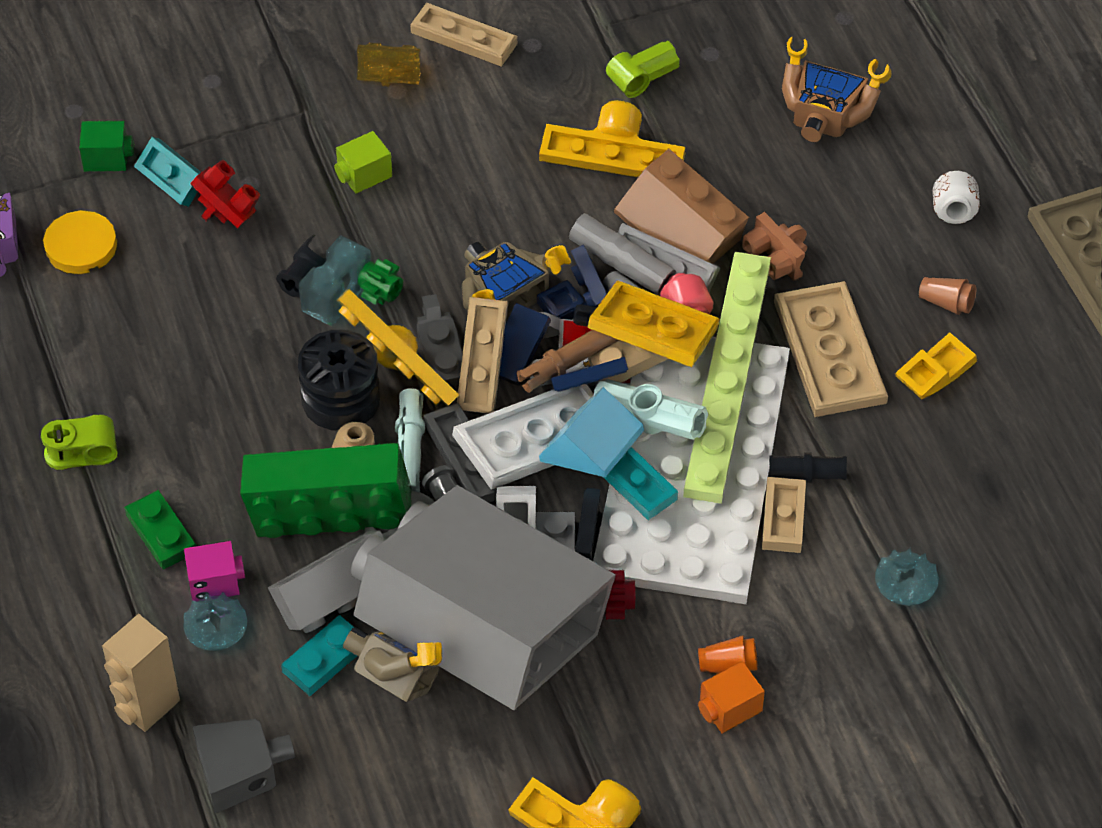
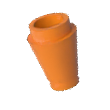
[698,635,758,673]

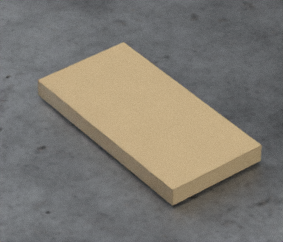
[774,281,888,417]

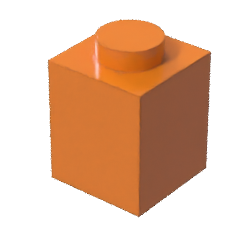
[698,661,765,733]

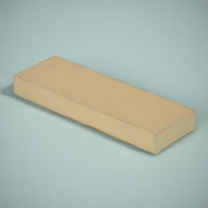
[411,2,517,67]
[457,297,508,414]

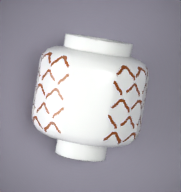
[932,171,980,224]

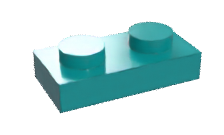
[134,137,201,207]
[603,447,678,521]
[281,615,357,696]

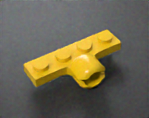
[539,100,685,177]
[337,289,459,406]
[508,777,641,828]

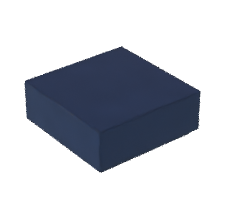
[537,279,587,320]

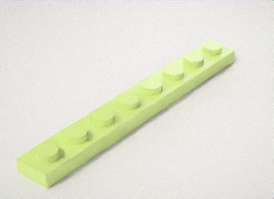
[683,252,771,504]

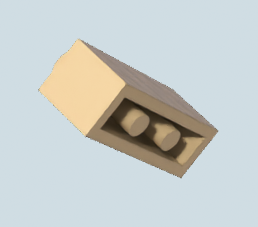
[102,613,180,732]

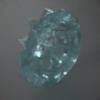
[875,548,939,606]
[183,592,247,651]

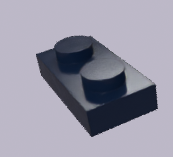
[571,244,607,307]

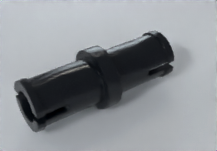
[769,452,847,483]

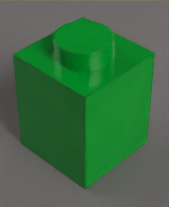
[79,121,134,172]

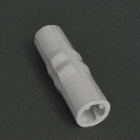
[569,213,676,296]

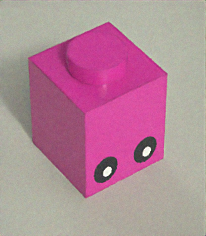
[184,541,245,602]

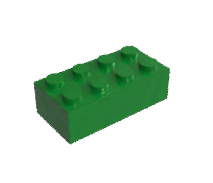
[240,443,412,538]

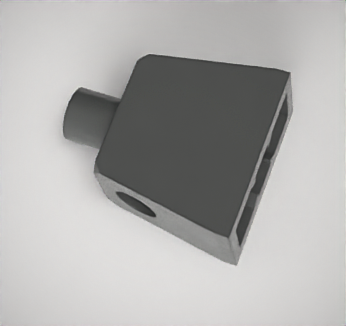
[193,719,295,813]

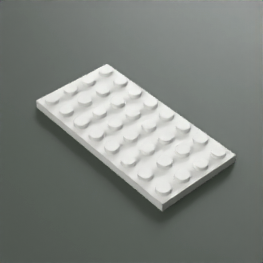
[593,337,790,604]

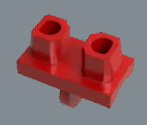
[190,160,260,229]

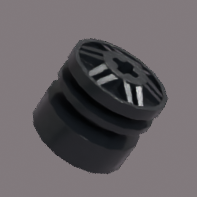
[298,330,380,431]

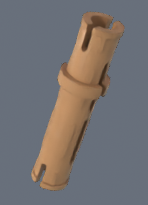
[517,330,619,393]

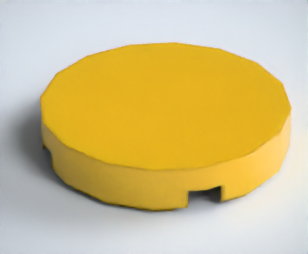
[43,210,117,274]

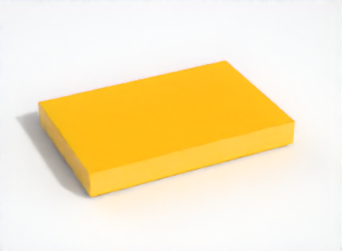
[588,280,720,367]

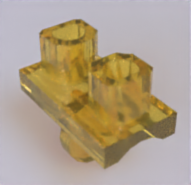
[357,43,420,87]

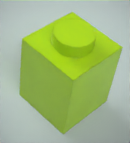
[334,131,392,194]

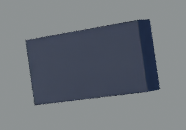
[499,303,551,386]
[551,357,629,392]

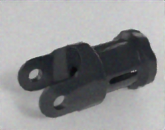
[276,235,335,298]

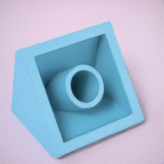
[539,387,644,477]

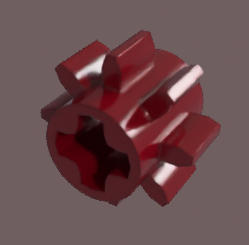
[605,570,636,620]

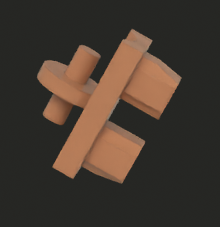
[743,212,807,281]

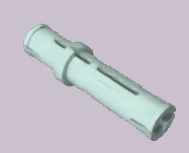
[395,389,425,493]

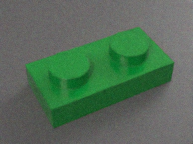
[124,490,196,570]

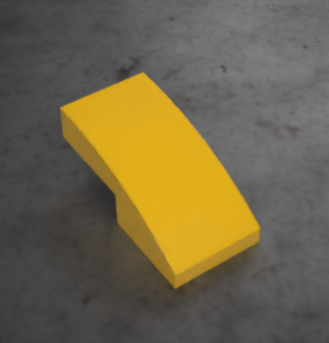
[895,332,977,399]

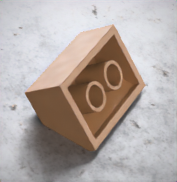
[614,149,749,264]

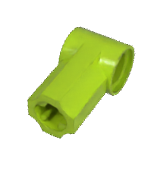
[606,41,680,98]

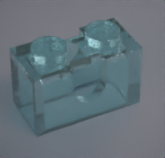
[299,235,372,326]

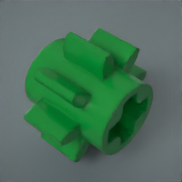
[357,259,403,305]

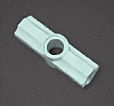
[594,379,708,440]

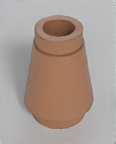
[919,277,976,315]

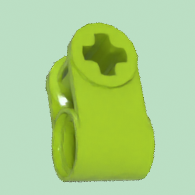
[41,415,118,470]

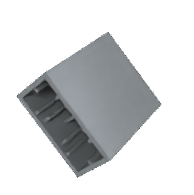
[351,485,616,710]

